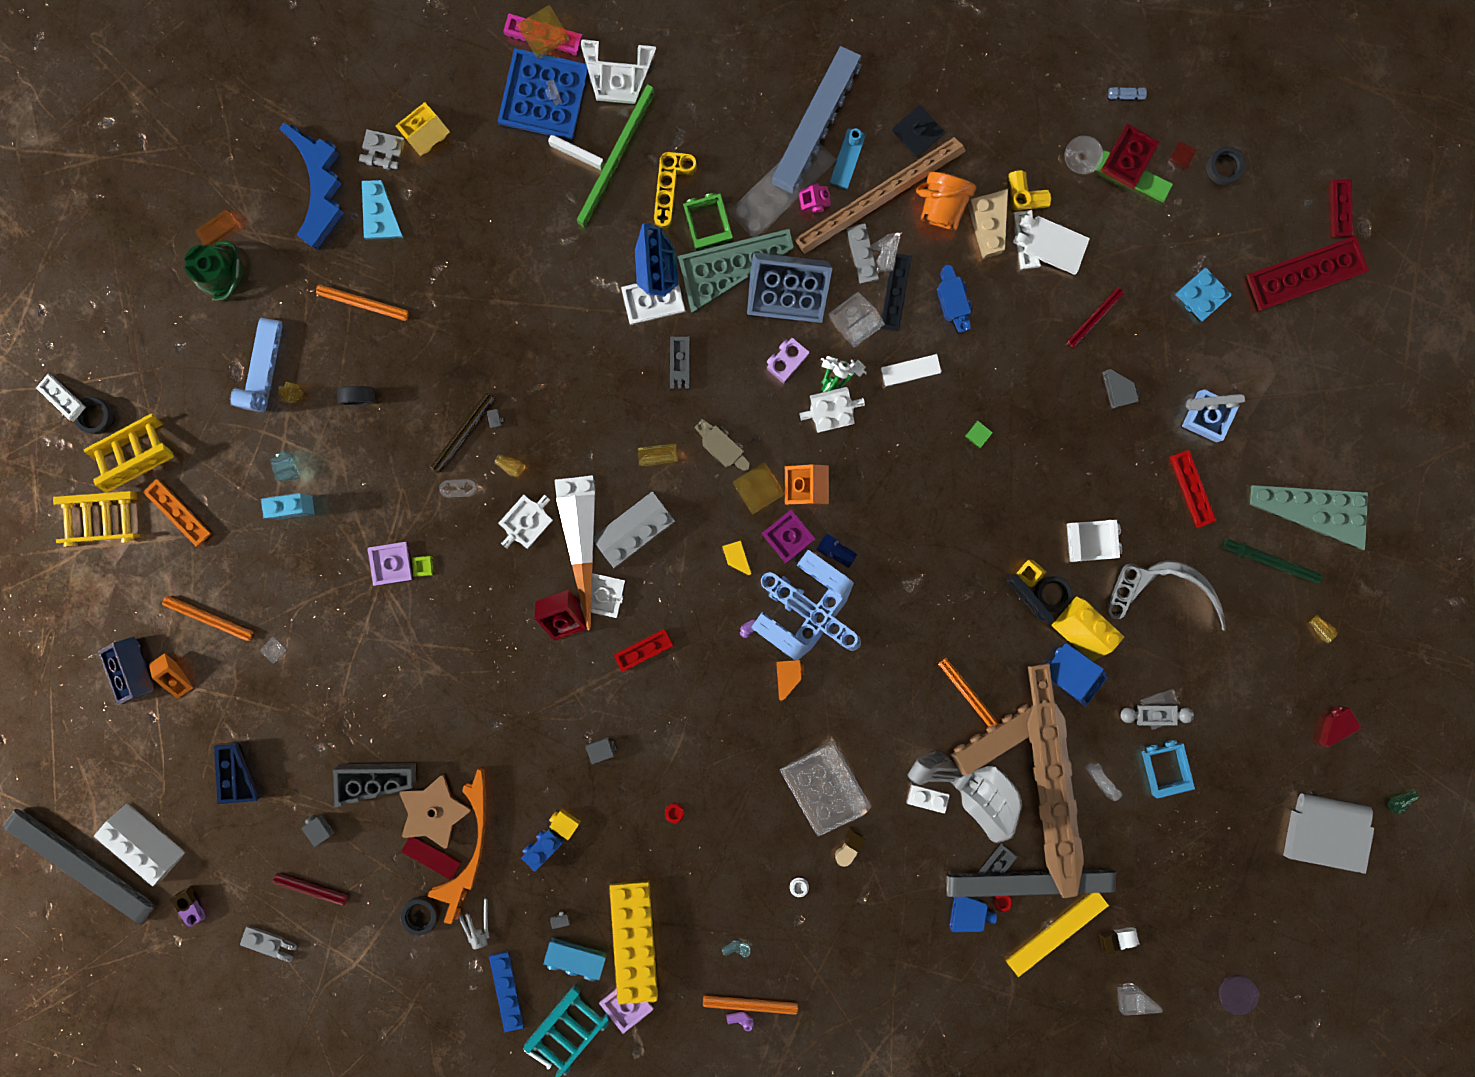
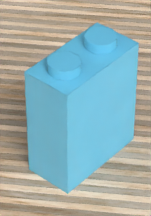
[261,493,315,520]

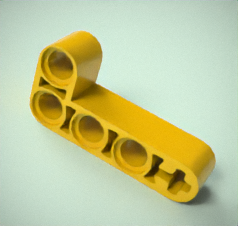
[654,152,697,230]

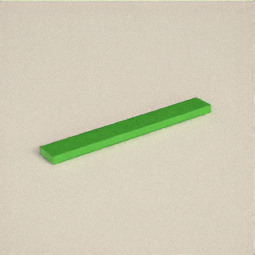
[577,84,654,227]

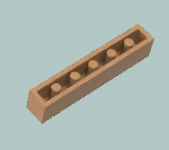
[951,701,1062,776]

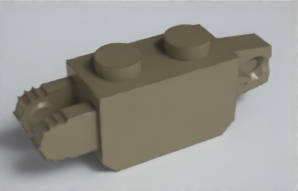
[695,419,750,472]

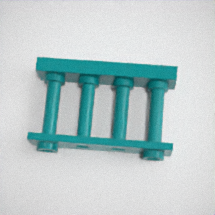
[523,985,610,1077]

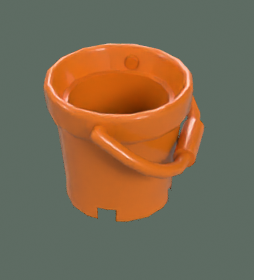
[916,172,977,230]

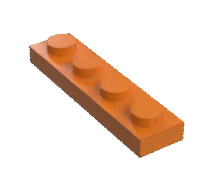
[143,479,212,547]

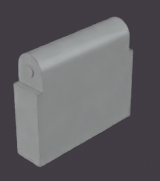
[1283,793,1374,874]

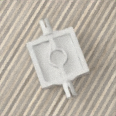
[799,387,865,433]
[498,495,553,549]

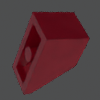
[1319,706,1361,747]

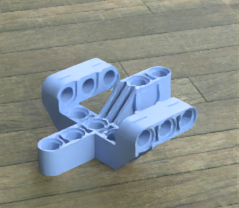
[751,550,861,661]

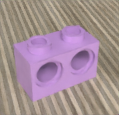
[767,338,810,383]

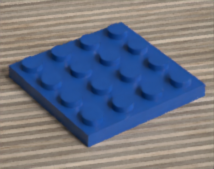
[498,48,588,141]

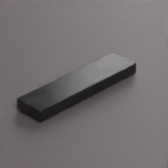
[880,253,912,332]

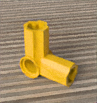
[1009,170,1051,212]

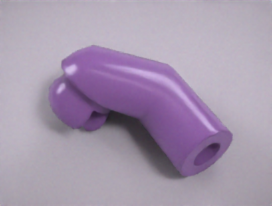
[740,620,756,638]
[726,1011,754,1031]

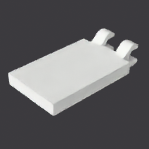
[1013,215,1090,275]

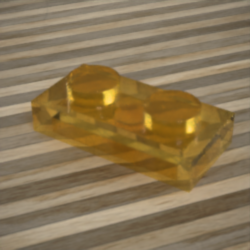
[638,444,678,466]

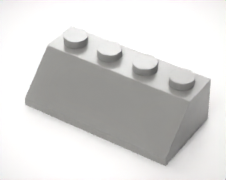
[593,492,676,568]

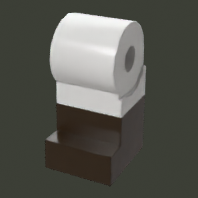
[1099,927,1139,955]

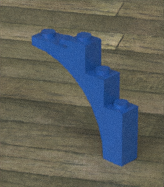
[279,123,343,250]

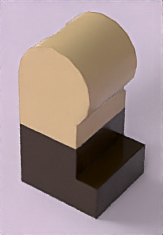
[835,827,866,866]

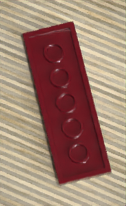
[1246,236,1369,311]

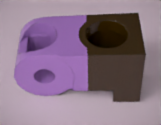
[170,886,205,927]

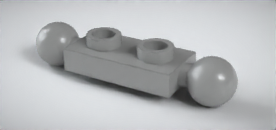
[1121,705,1194,725]

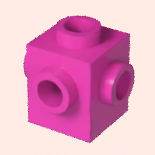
[798,183,831,213]

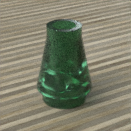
[1388,789,1419,815]

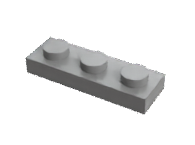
[846,224,879,285]

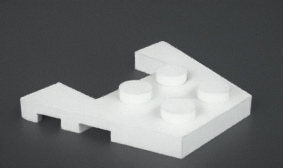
[581,40,656,104]

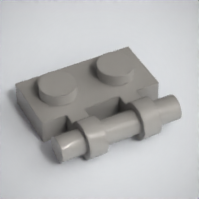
[359,129,405,170]

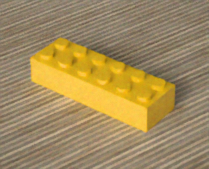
[610,880,658,1004]

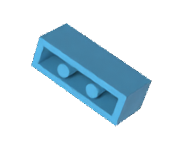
[544,938,607,981]

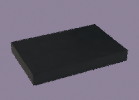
[1006,574,1055,623]

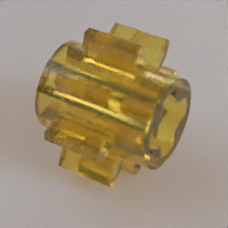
[278,382,304,404]

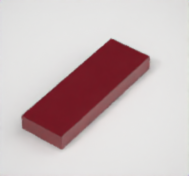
[1330,179,1353,238]
[401,837,461,880]

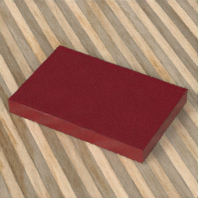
[1100,124,1160,190]

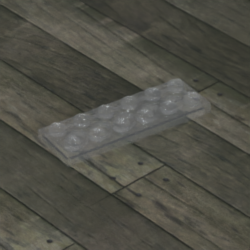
[728,143,836,238]

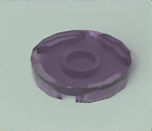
[1218,975,1259,1015]

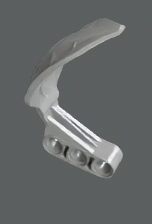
[1107,560,1226,631]
[908,751,1021,842]

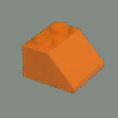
[785,465,829,505]

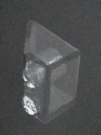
[828,292,885,347]

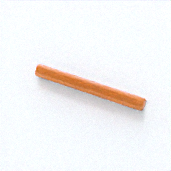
[316,285,409,321]
[162,596,253,641]
[939,658,1000,727]
[703,995,798,1015]

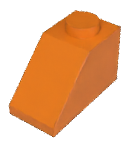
[149,653,193,699]
[776,659,805,700]

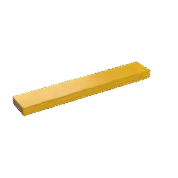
[1005,893,1109,977]

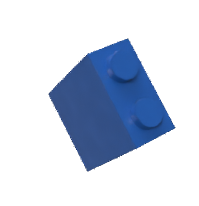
[1047,643,1108,707]

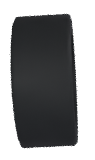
[1206,146,1246,186]
[337,386,375,405]
[74,397,114,434]
[1034,576,1073,613]
[400,896,439,936]

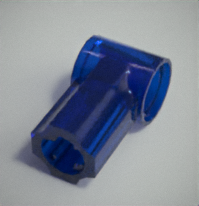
[816,534,857,568]

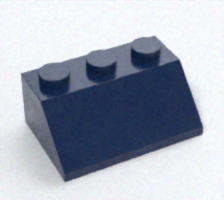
[98,636,154,705]

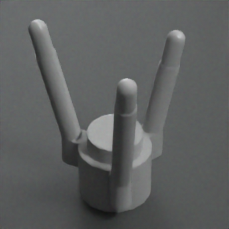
[459,898,490,949]

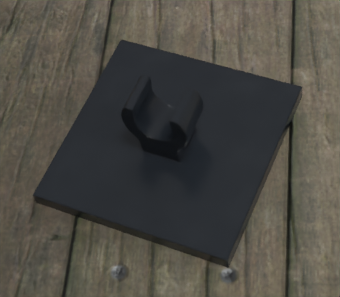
[891,104,945,158]

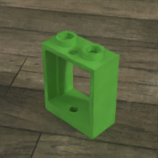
[683,193,733,251]

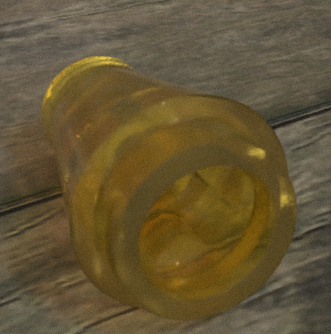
[494,454,524,478]
[1309,615,1339,643]

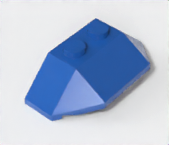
[635,223,678,297]

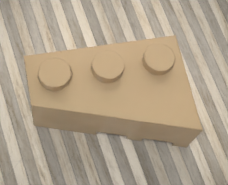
[967,189,1008,259]

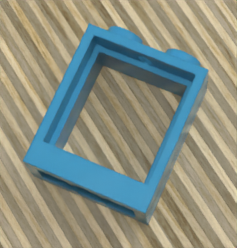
[1141,740,1195,798]

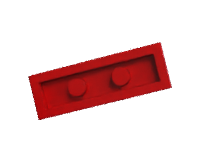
[613,629,673,672]

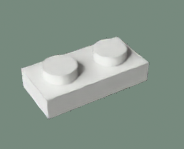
[907,784,949,814]

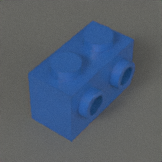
[521,828,564,871]

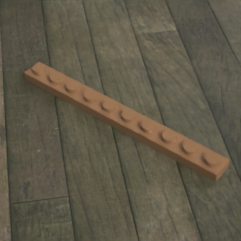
[794,137,965,254]

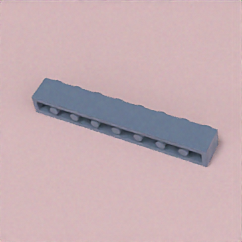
[772,46,862,194]

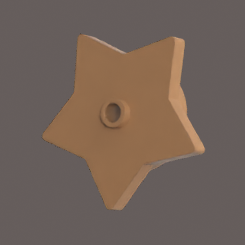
[400,775,471,849]

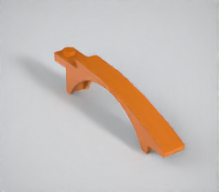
[428,767,486,924]

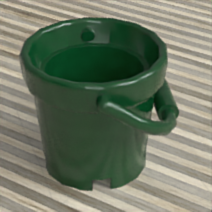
[184,240,243,301]

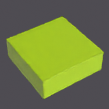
[412,556,434,577]

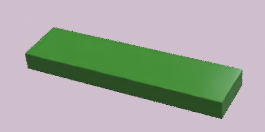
[1095,150,1173,202]

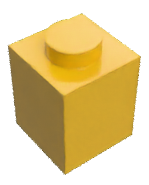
[1016,560,1047,587]
[549,809,581,840]

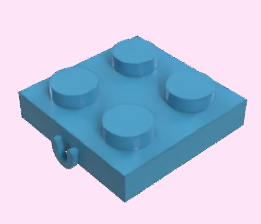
[1176,267,1232,321]

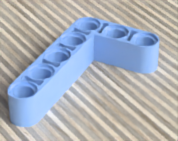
[231,317,282,413]

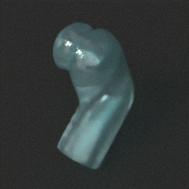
[721,940,751,957]

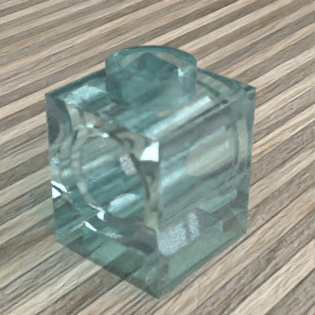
[270,451,300,482]

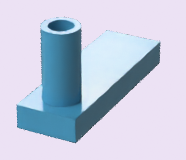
[829,128,866,190]

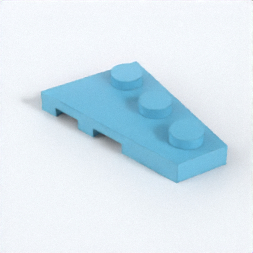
[362,180,404,239]

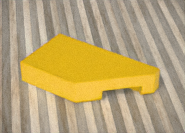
[722,541,751,575]

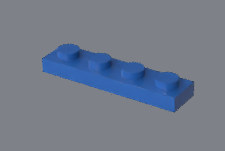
[489,951,524,1032]

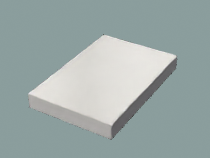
[621,281,686,325]

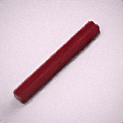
[1067,287,1125,348]
[273,873,348,906]

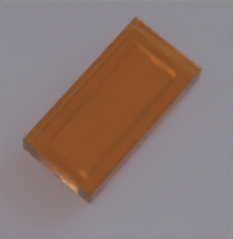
[195,209,238,245]

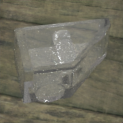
[1117,983,1162,1015]

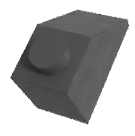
[1102,369,1140,409]

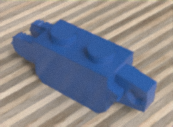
[937,265,973,333]

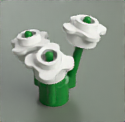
[821,355,866,392]

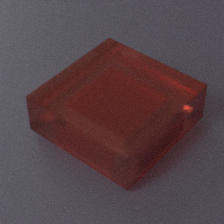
[1169,142,1197,168]

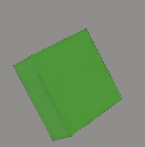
[965,421,993,448]

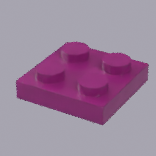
[762,510,815,563]

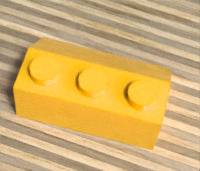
[1051,597,1124,661]

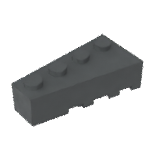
[333,763,416,807]

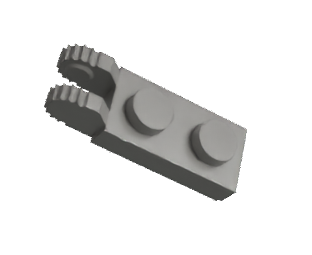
[1186,394,1245,410]
[240,925,297,962]

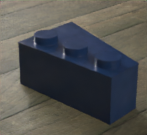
[214,742,260,804]

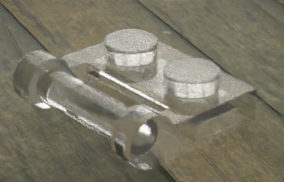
[1084,762,1123,801]

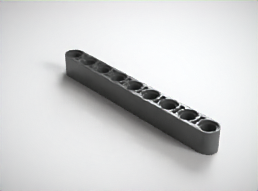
[3,809,155,924]
[946,869,1116,897]

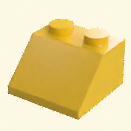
[396,102,449,156]

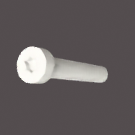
[524,1050,553,1069]

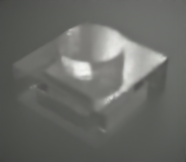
[545,79,562,105]
[260,637,288,664]

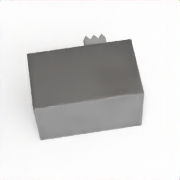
[487,409,504,429]
[550,911,570,929]

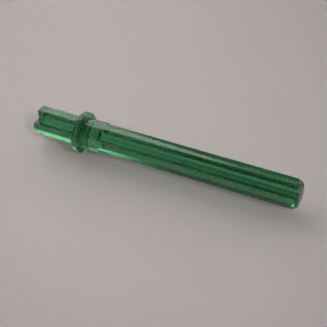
[1223,539,1323,584]

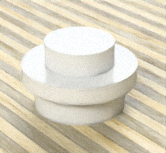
[790,877,809,897]

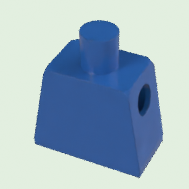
[950,897,997,932]

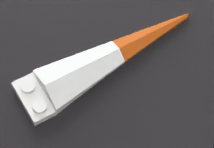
[555,476,595,630]

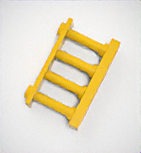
[83,413,174,493]
[53,491,140,547]

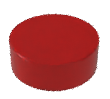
[665,803,684,823]
[992,896,1012,912]

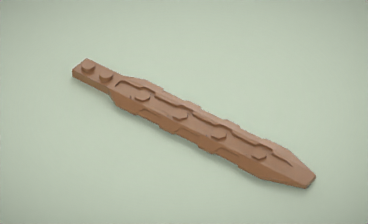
[1027,664,1084,898]

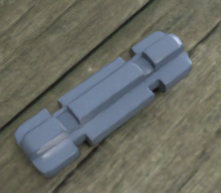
[1108,87,1147,100]

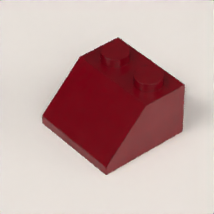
[534,589,587,641]

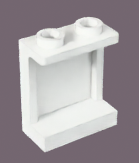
[1067,520,1122,562]

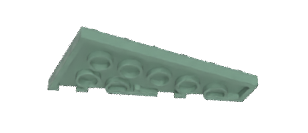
[678,229,794,313]
[1250,485,1368,550]

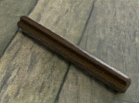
[431,393,495,473]

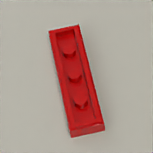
[1170,450,1217,528]

